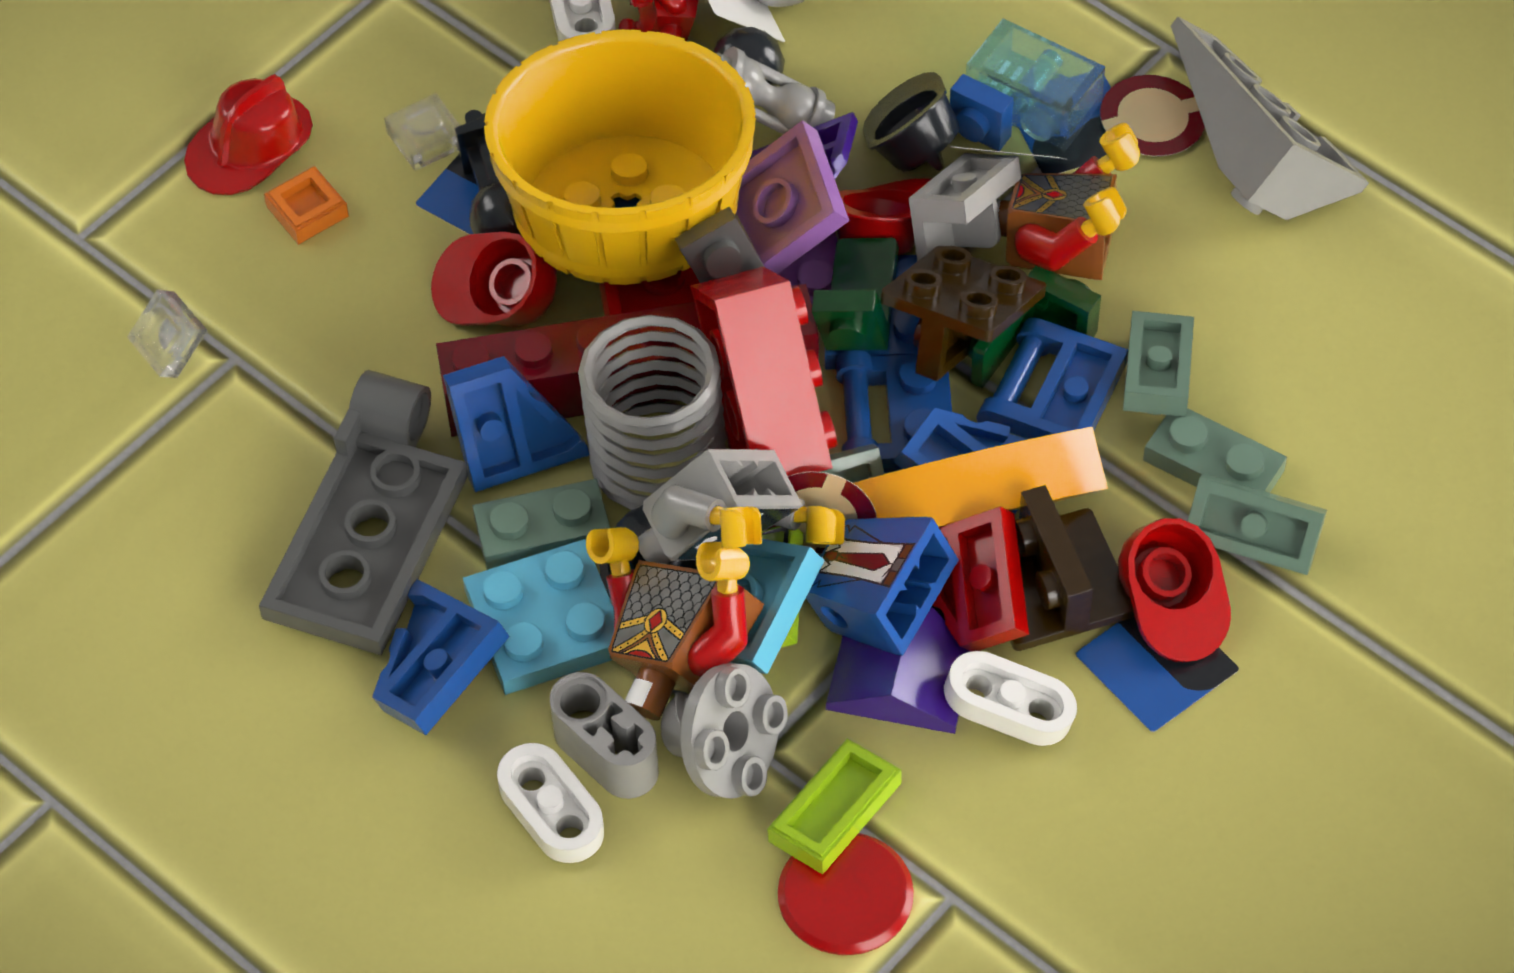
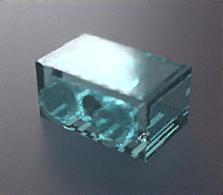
[966,18,1105,151]

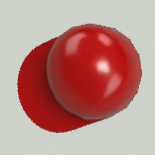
[431,232,557,327]
[1118,518,1231,662]

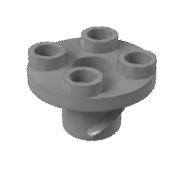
[660,663,788,799]

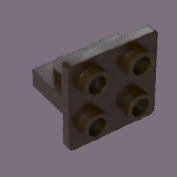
[880,246,1046,381]
[1010,485,1135,651]

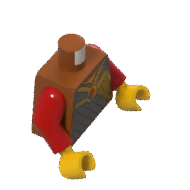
[997,123,1140,280]
[586,527,764,721]

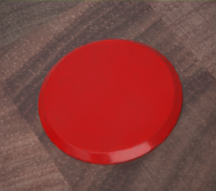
[778,833,914,955]

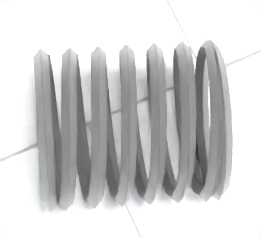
[578,315,727,510]

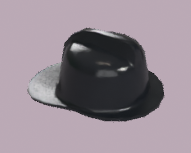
[863,72,960,172]

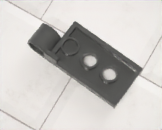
[259,370,468,656]

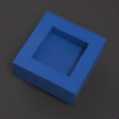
[950,74,1014,151]

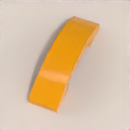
[853,427,1108,528]

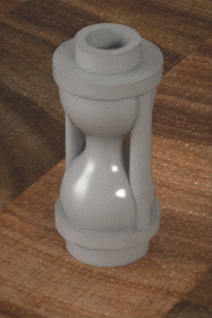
[716,47,835,134]

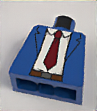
[806,517,959,656]

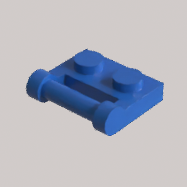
[976,318,1128,439]
[835,350,952,473]

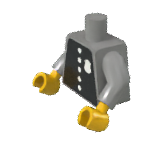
[638,449,845,564]

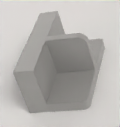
[909,153,1021,261]

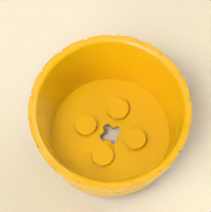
[484,29,756,285]

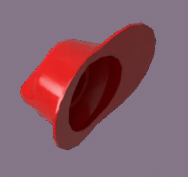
[184,74,313,195]
[837,178,933,256]

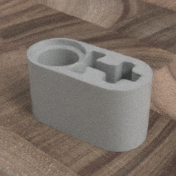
[550,672,659,799]

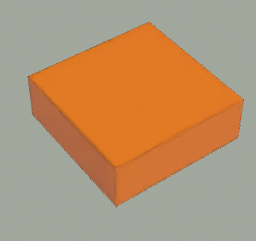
[264,166,349,245]

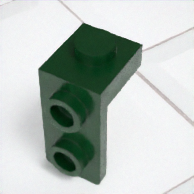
[812,237,899,350]
[967,265,1101,388]

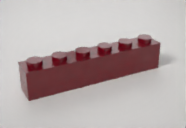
[436,284,819,437]

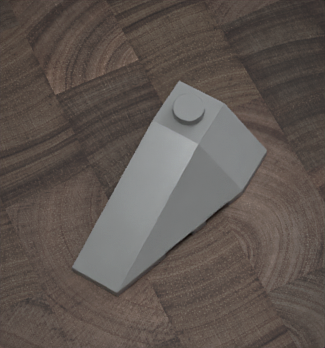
[1171,16,1369,220]

